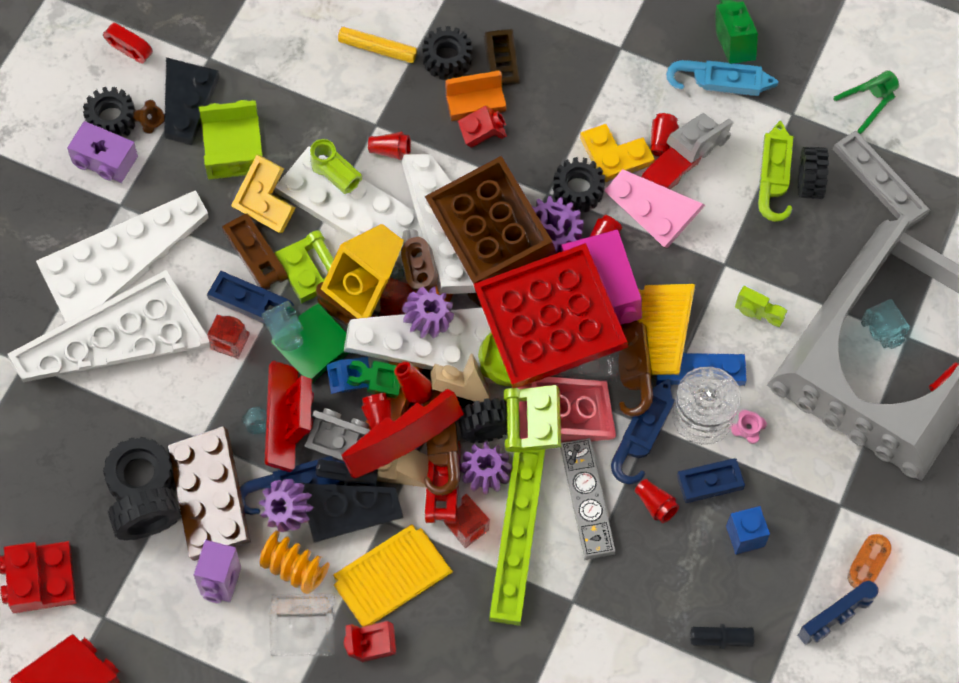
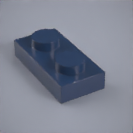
[677,458,745,504]

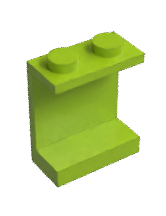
[199,100,263,180]

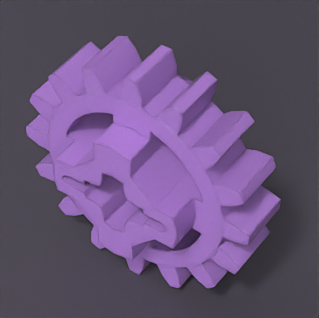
[531,196,583,252]

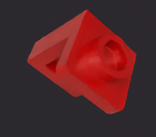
[458,105,507,148]
[344,621,396,662]

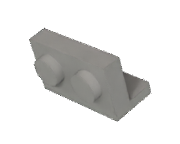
[305,408,370,461]

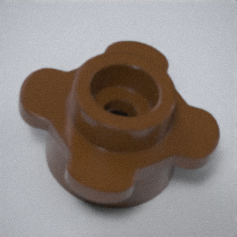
[133,100,165,134]

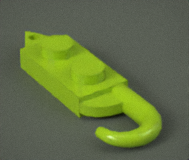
[758,120,793,222]

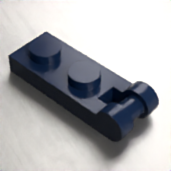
[207,270,294,331]
[797,581,879,645]

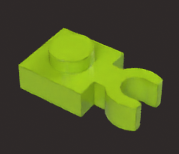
[735,285,788,328]

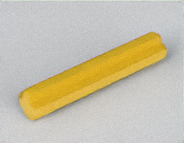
[338,27,417,63]

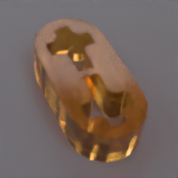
[847,534,892,588]

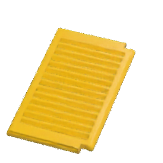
[637,284,695,375]
[333,524,453,627]

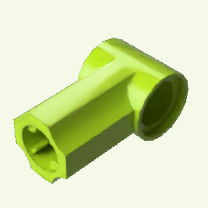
[310,139,362,195]

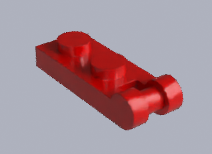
[425,441,461,523]

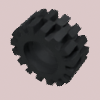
[422,26,472,80]
[83,87,137,136]
[798,146,829,199]
[553,157,605,212]
[458,398,508,443]

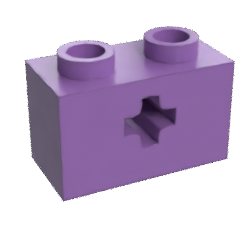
[67,121,138,183]
[194,540,241,603]

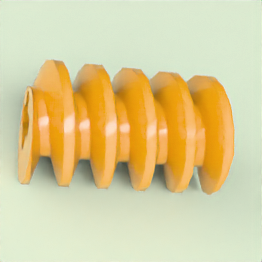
[259,530,330,594]

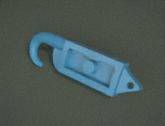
[666,60,779,96]

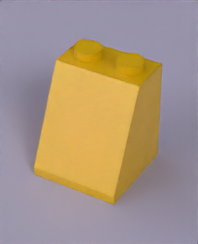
[321,224,404,319]

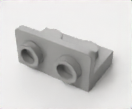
[666,113,733,163]

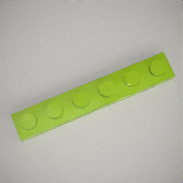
[489,449,545,626]

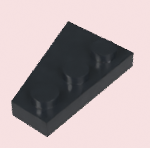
[164,57,220,145]
[301,483,404,543]

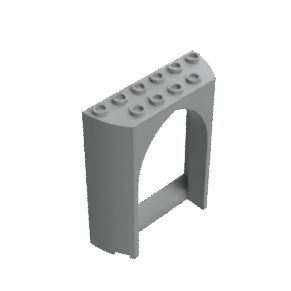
[767,215,959,481]

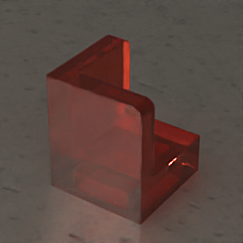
[443,493,490,549]

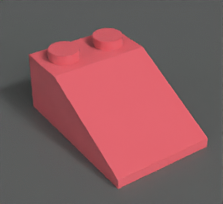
[518,377,616,443]

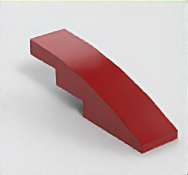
[341,388,464,479]

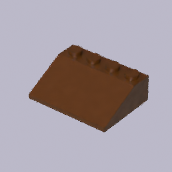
[425,155,557,284]

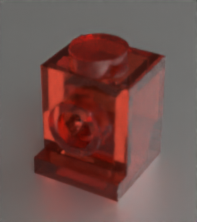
[378,277,416,317]
[207,314,250,359]

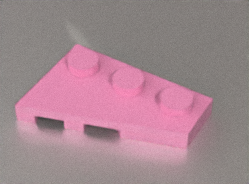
[604,170,705,248]

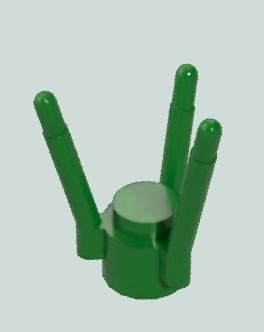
[833,70,899,134]

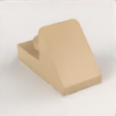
[430,353,491,402]
[377,450,429,487]

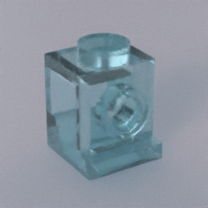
[861,299,910,349]
[261,301,304,351]

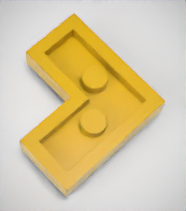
[580,124,655,182]
[231,155,295,233]

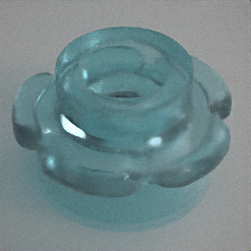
[242,407,267,434]

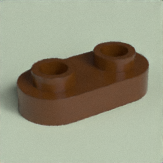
[401,237,438,292]

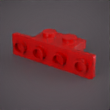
[265,360,314,472]

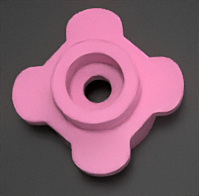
[731,410,767,444]

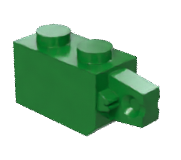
[716,0,758,64]

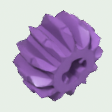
[402,287,454,338]
[460,441,512,495]
[258,479,314,532]

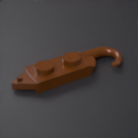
[617,320,653,417]
[423,389,461,496]

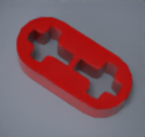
[103,23,153,64]

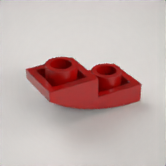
[641,147,702,189]

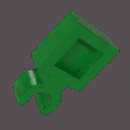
[347,360,400,399]

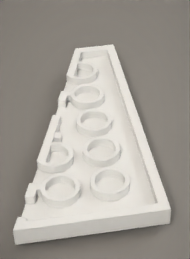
[402,154,476,294]
[36,190,209,323]
[8,270,211,382]
[344,308,513,388]

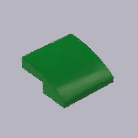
[271,303,350,384]

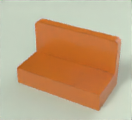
[446,71,506,121]

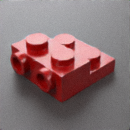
[0,541,76,614]

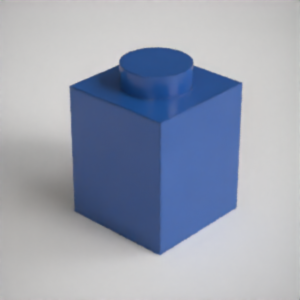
[726,506,770,554]

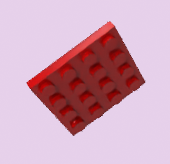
[473,243,628,388]

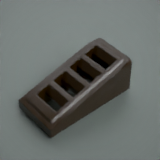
[484,29,520,85]

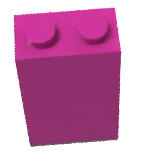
[561,230,642,325]

